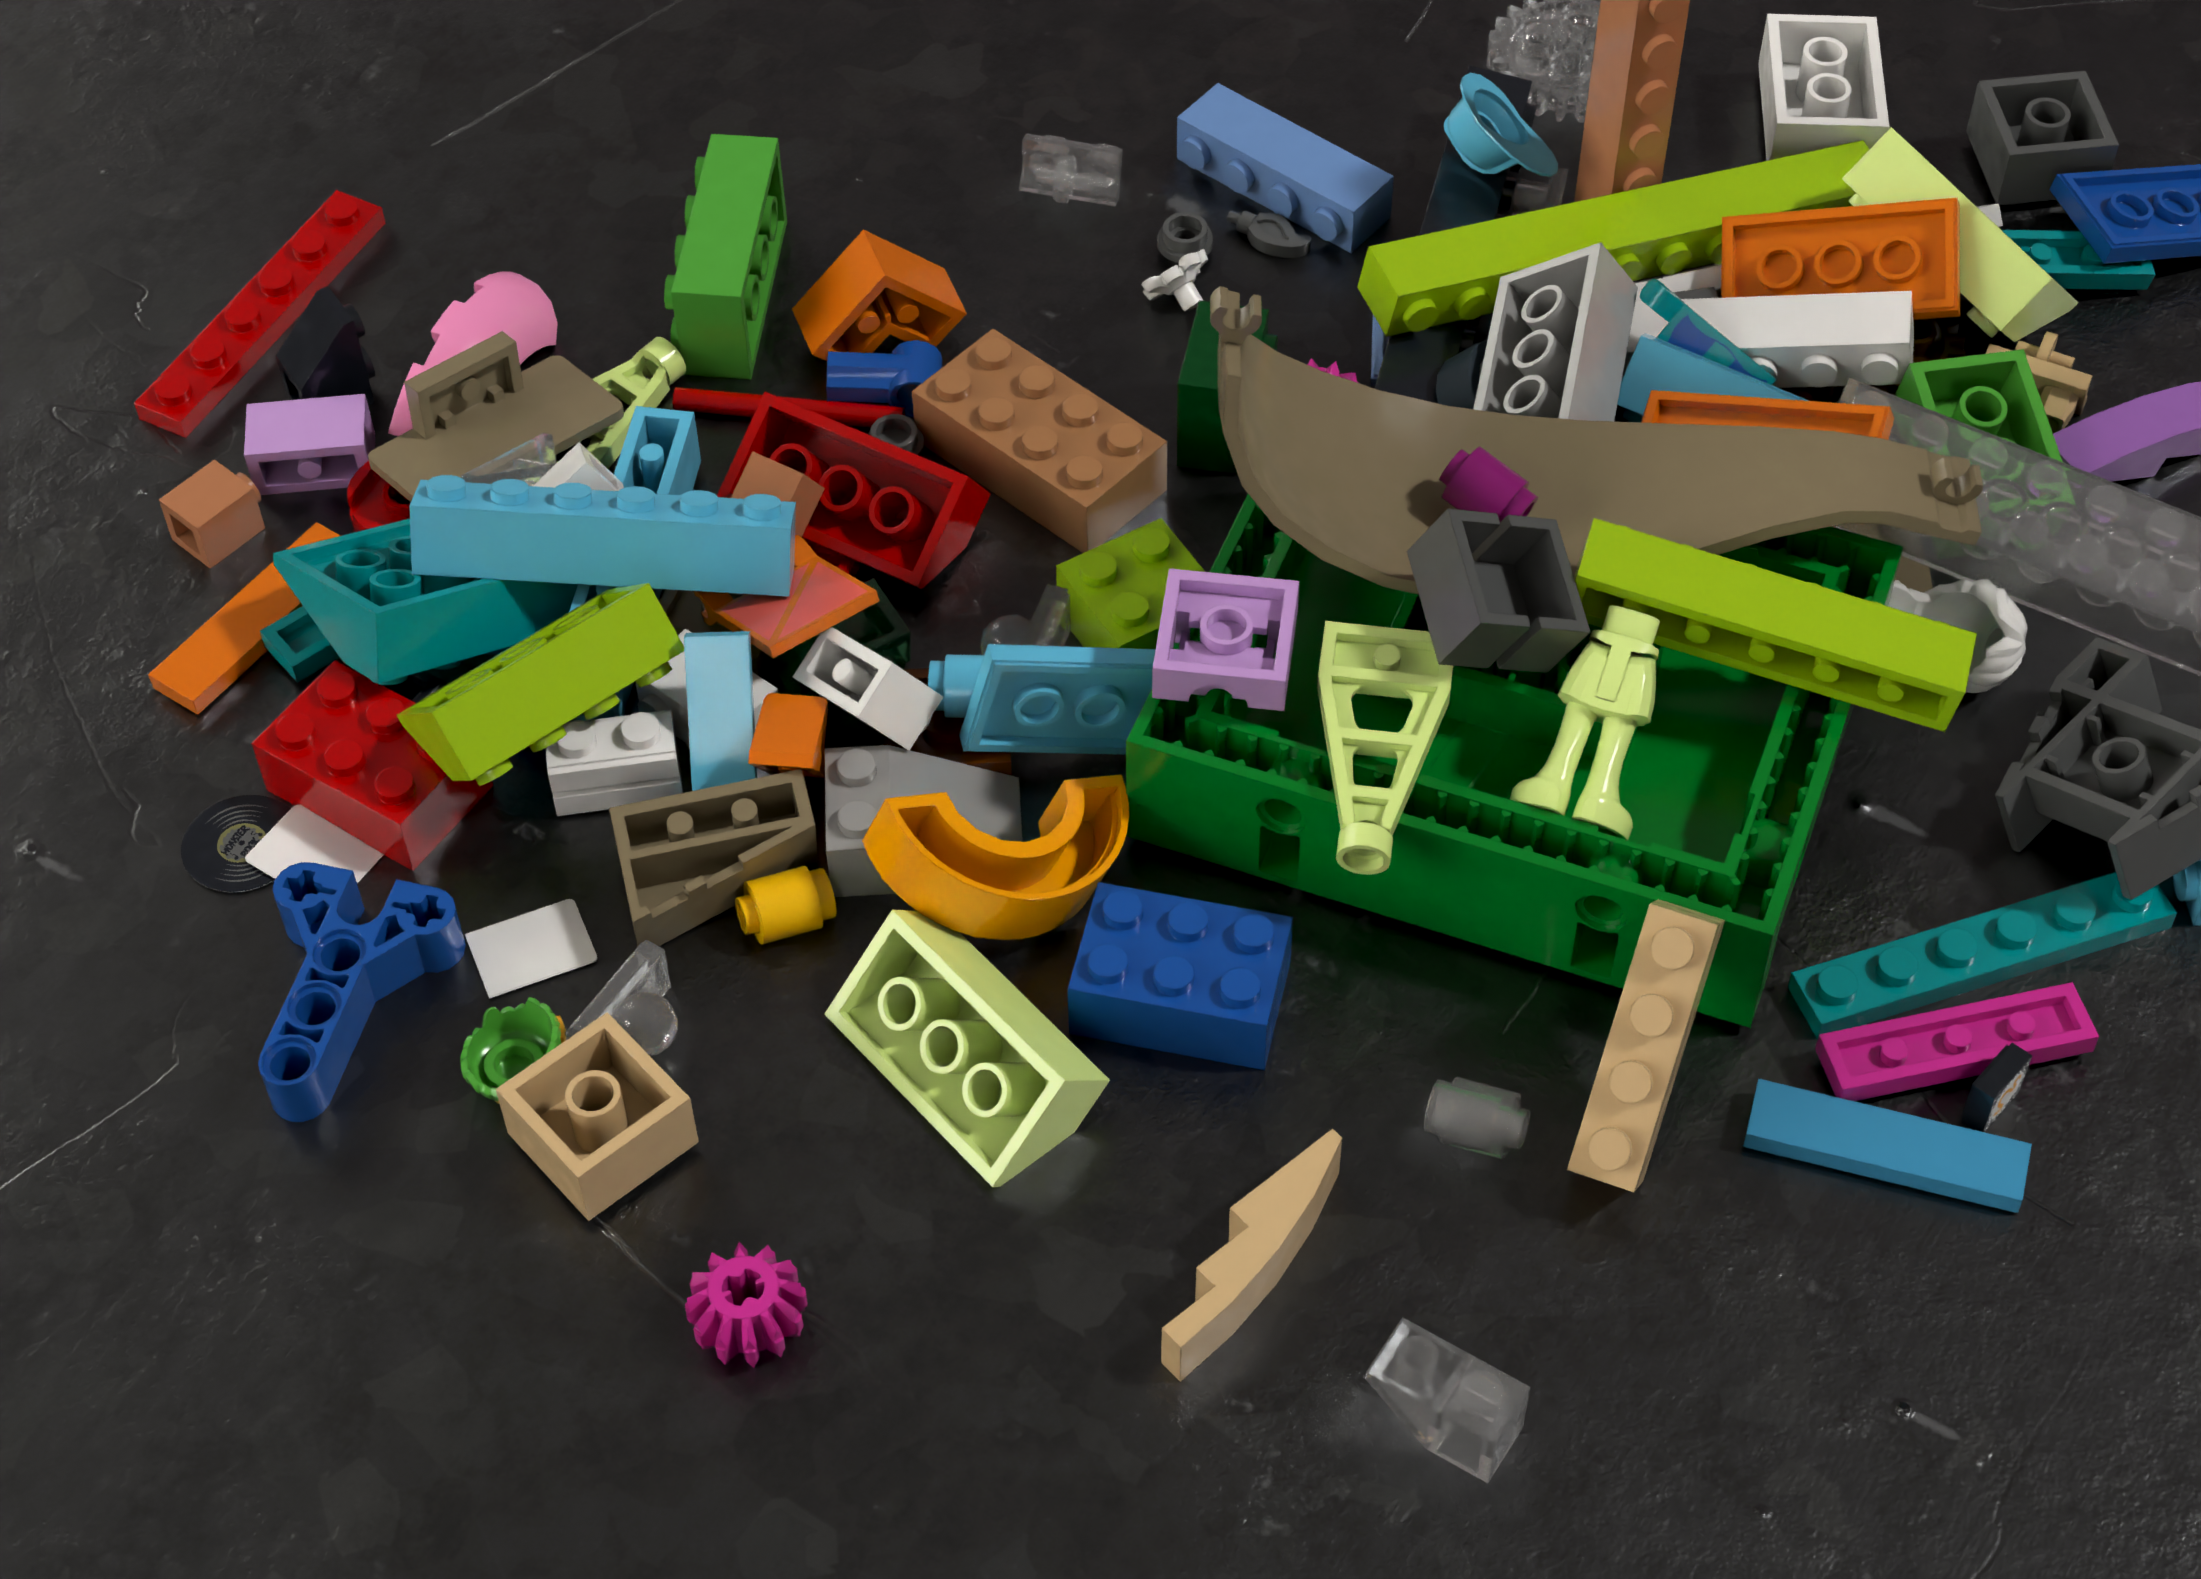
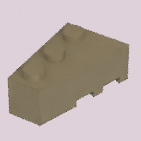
[609,769,818,957]

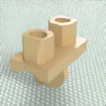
[1985,331,2093,433]

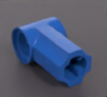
[826,340,943,418]

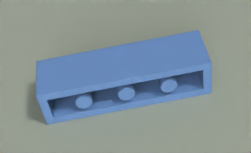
[1177,83,1394,253]

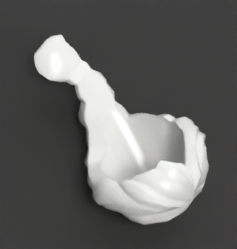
[1888,579,2028,693]

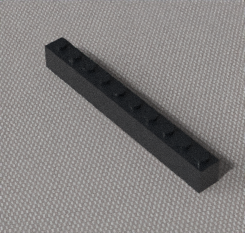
[1375,65,1537,403]

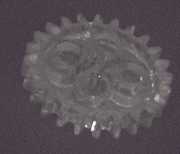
[1487,0,1600,123]

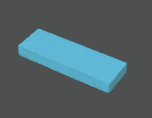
[684,631,757,791]

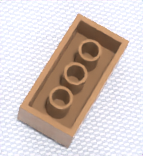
[912,329,1167,553]

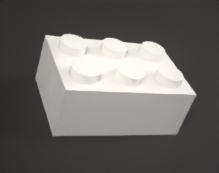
[1758,14,1889,161]

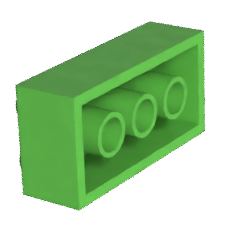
[664,134,787,379]

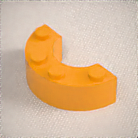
[862,774,1129,940]

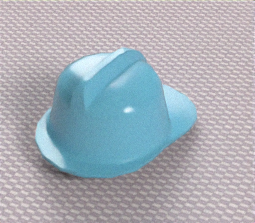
[1444,72,1558,177]

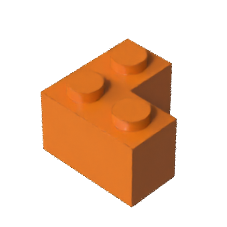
[792,229,967,361]

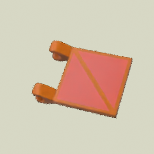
[693,535,880,658]

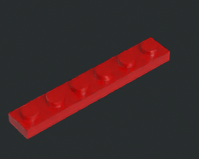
[134,190,386,438]

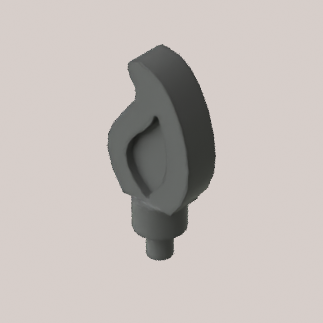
[1226,210,1312,258]

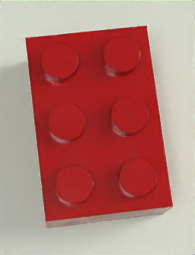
[251,660,493,871]

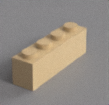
[1567,899,1725,1192]

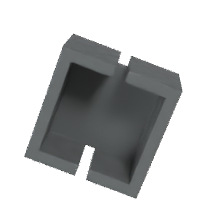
[1407,508,1590,673]

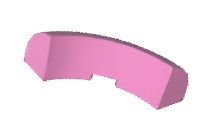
[388,271,558,436]

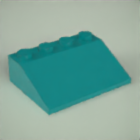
[273,519,578,685]

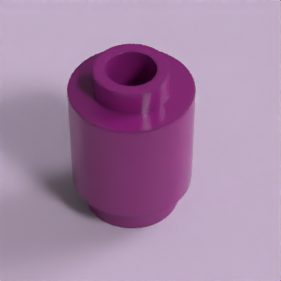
[1439,446,1538,522]

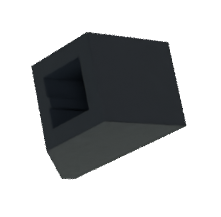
[276,286,375,406]

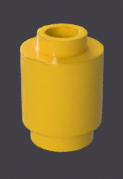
[735,866,837,945]

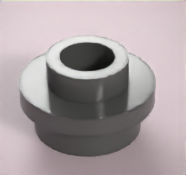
[1157,212,1213,263]

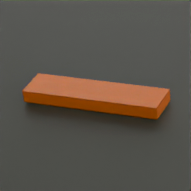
[148,522,341,715]

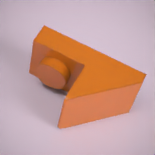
[748,693,828,778]

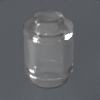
[1424,1077,1530,1160]

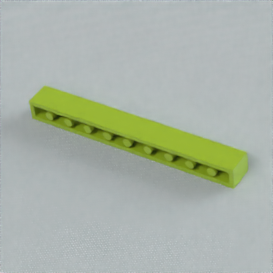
[1357,140,1870,337]

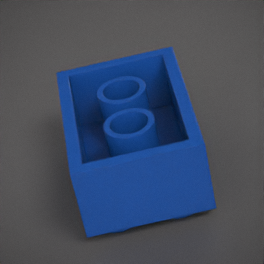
[1068,882,1293,1070]

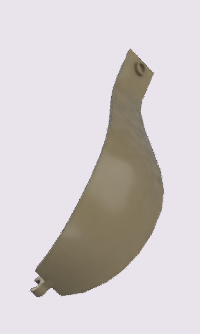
[1210,286,1983,595]

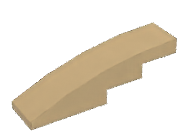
[1161,1129,1342,1382]

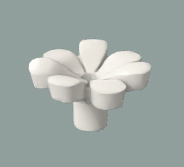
[1141,249,1208,313]

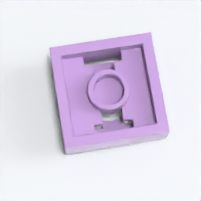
[1152,568,1299,711]

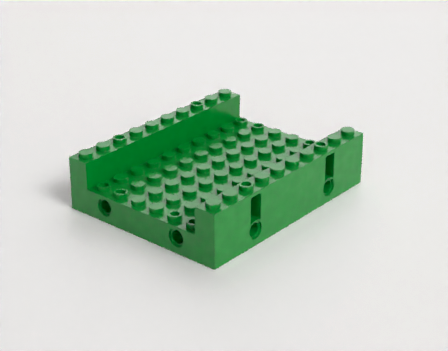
[1126,494,1904,1028]

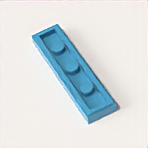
[1743,1078,2032,1213]

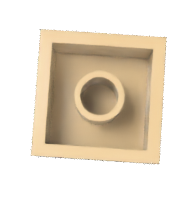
[496,1012,699,1221]

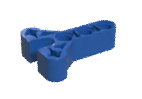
[258,862,466,1122]

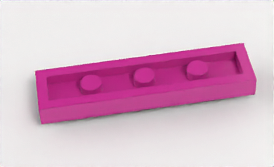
[1815,982,2099,1101]

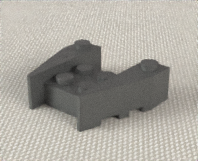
[1995,637,2201,900]

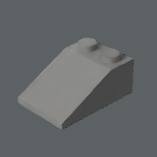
[825,745,1022,897]

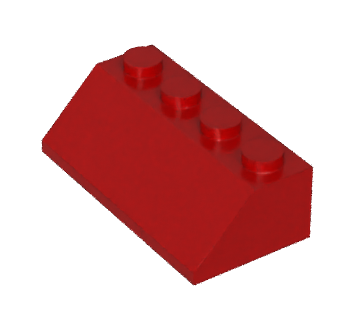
[717,392,991,589]

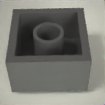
[1966,71,2119,205]

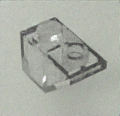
[1365,1317,1530,1483]

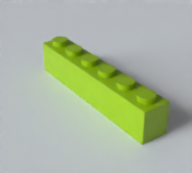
[1574,518,1977,732]

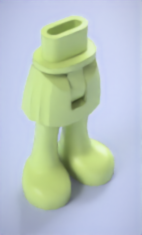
[1510,605,1660,840]

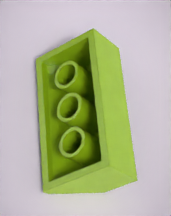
[396,583,684,786]

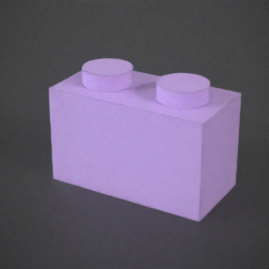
[244,394,375,495]

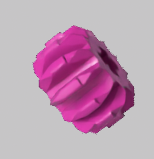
[685,1242,808,1368]

